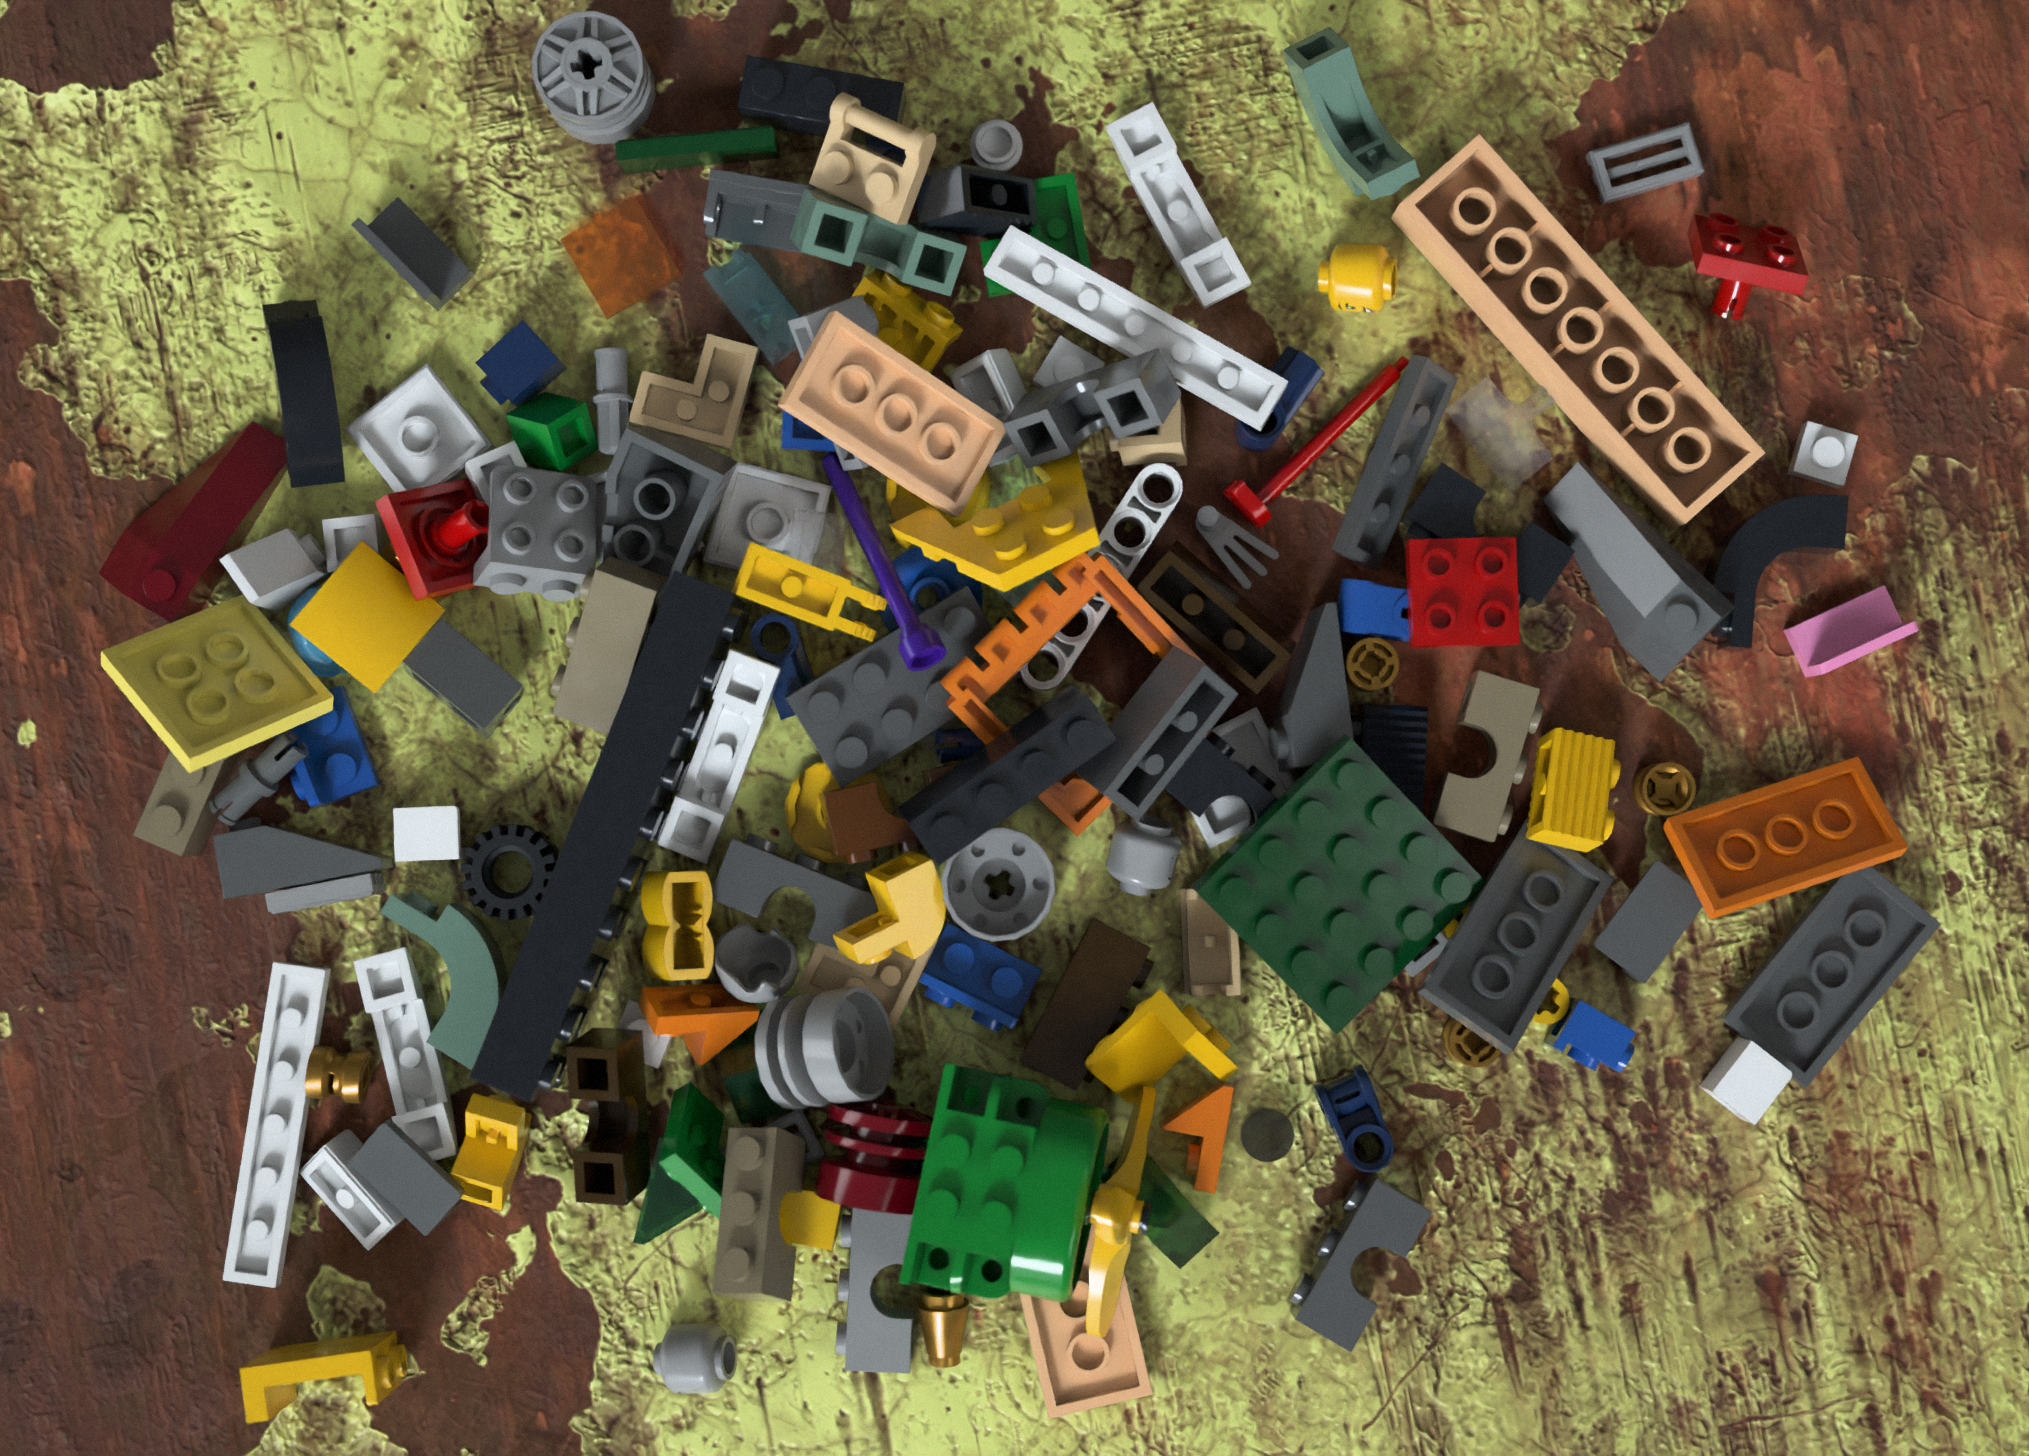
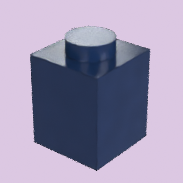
[475,320,567,407]

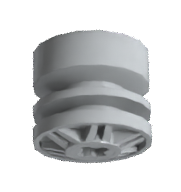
[532,11,655,145]
[942,827,1056,941]
[755,986,894,1110]

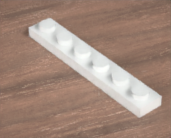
[984,225,1288,431]
[222,961,331,1288]

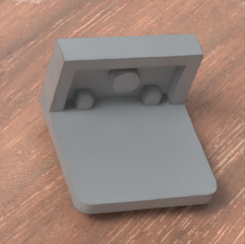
[473,464,596,602]

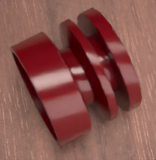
[815,1099,934,1215]

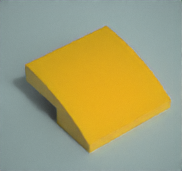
[289,540,446,694]

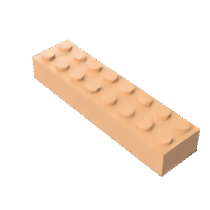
[1391,134,1765,531]

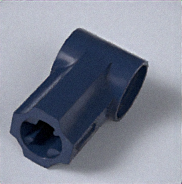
[1234,346,1325,452]
[750,613,815,720]

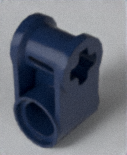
[1312,1064,1394,1173]

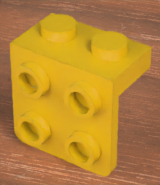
[1085,988,1239,1103]

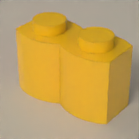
[641,870,714,981]

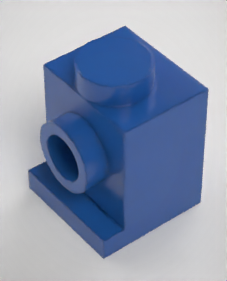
[1543,997,1636,1073]

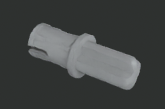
[591,348,634,455]

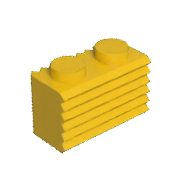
[1526,728,1621,853]

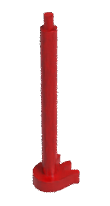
[1221,356,1409,529]

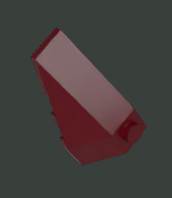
[98,421,288,623]

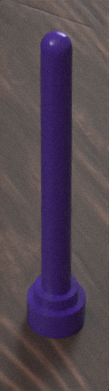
[822,453,947,671]

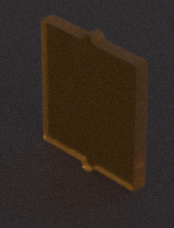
[560,196,682,320]

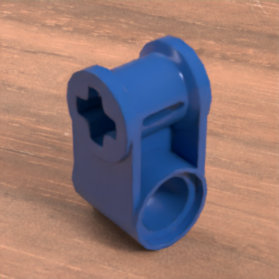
[1337,579,1409,642]

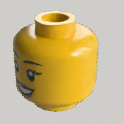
[1318,243,1398,313]

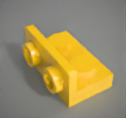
[851,269,963,373]

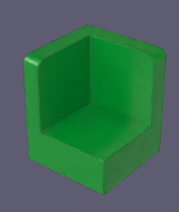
[506,392,599,472]

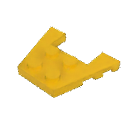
[890,447,1100,592]

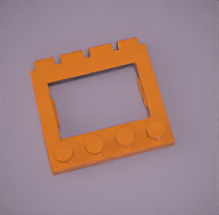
[939,551,1205,837]

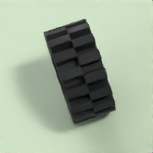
[460,824,559,920]

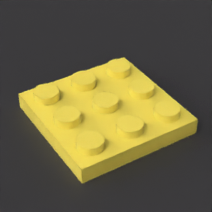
[101,594,334,773]

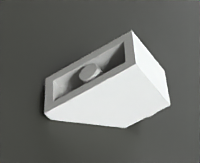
[220,528,331,613]

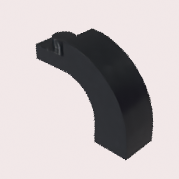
[262,300,345,488]
[1703,494,1848,652]

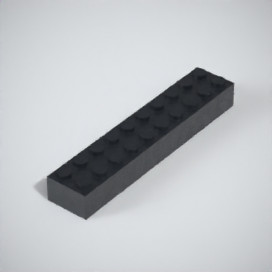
[469,570,749,1102]

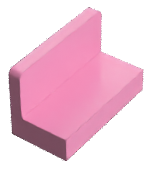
[1783,585,1920,678]

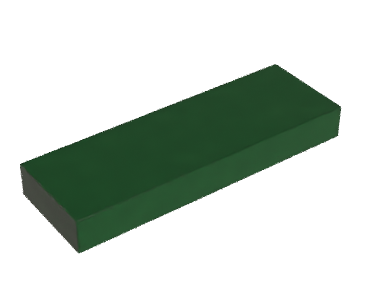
[615,125,780,174]

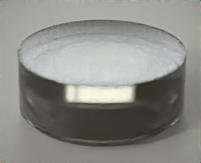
[1239,1107,1294,1162]

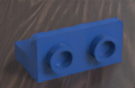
[274,686,382,807]
[918,922,1042,1032]

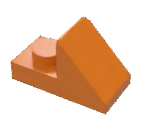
[638,983,760,1066]
[1159,1081,1234,1194]

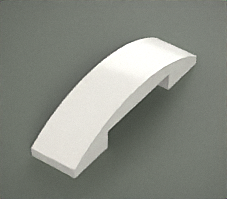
[1106,102,1251,309]
[658,648,781,864]
[353,947,458,1161]

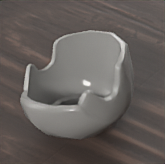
[714,923,800,1003]

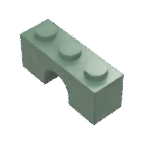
[789,187,967,297]

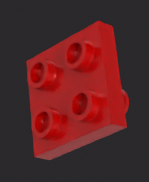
[1687,213,1809,320]
[375,478,489,601]
[1405,537,1520,648]

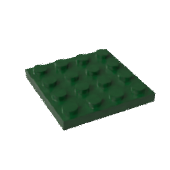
[1191,734,1486,1034]

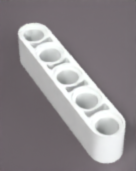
[1020,463,1183,692]

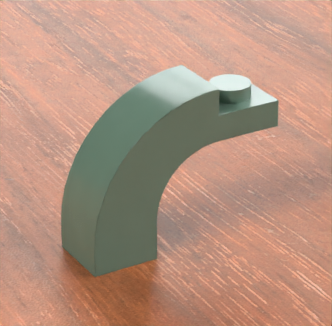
[1283,27,1420,201]
[380,890,508,1070]

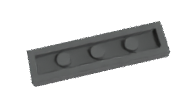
[1331,355,1458,571]

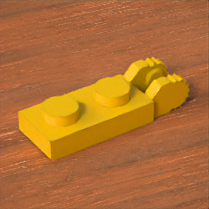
[731,542,888,643]

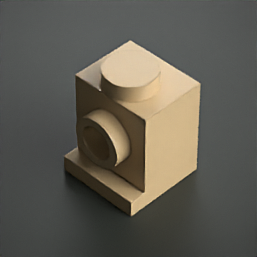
[1108,396,1187,466]

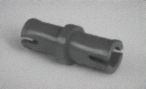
[208,730,309,826]

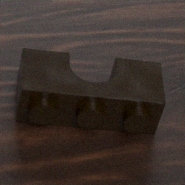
[566,1027,652,1206]

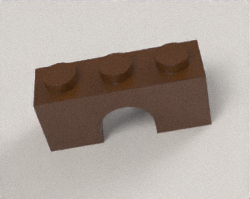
[818,762,961,864]

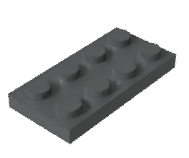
[784,585,1021,789]
[1417,818,1614,1054]
[1718,866,1941,1088]

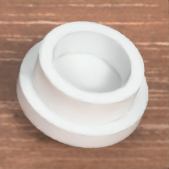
[970,119,1023,172]

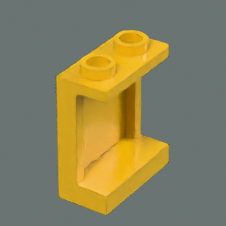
[240,1330,408,1424]

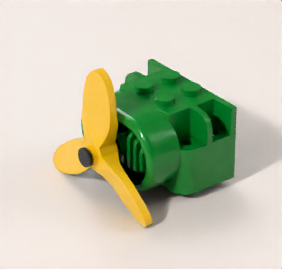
[899,1063,1156,1338]

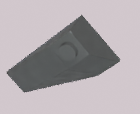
[601,426,738,593]
[1543,460,1735,682]

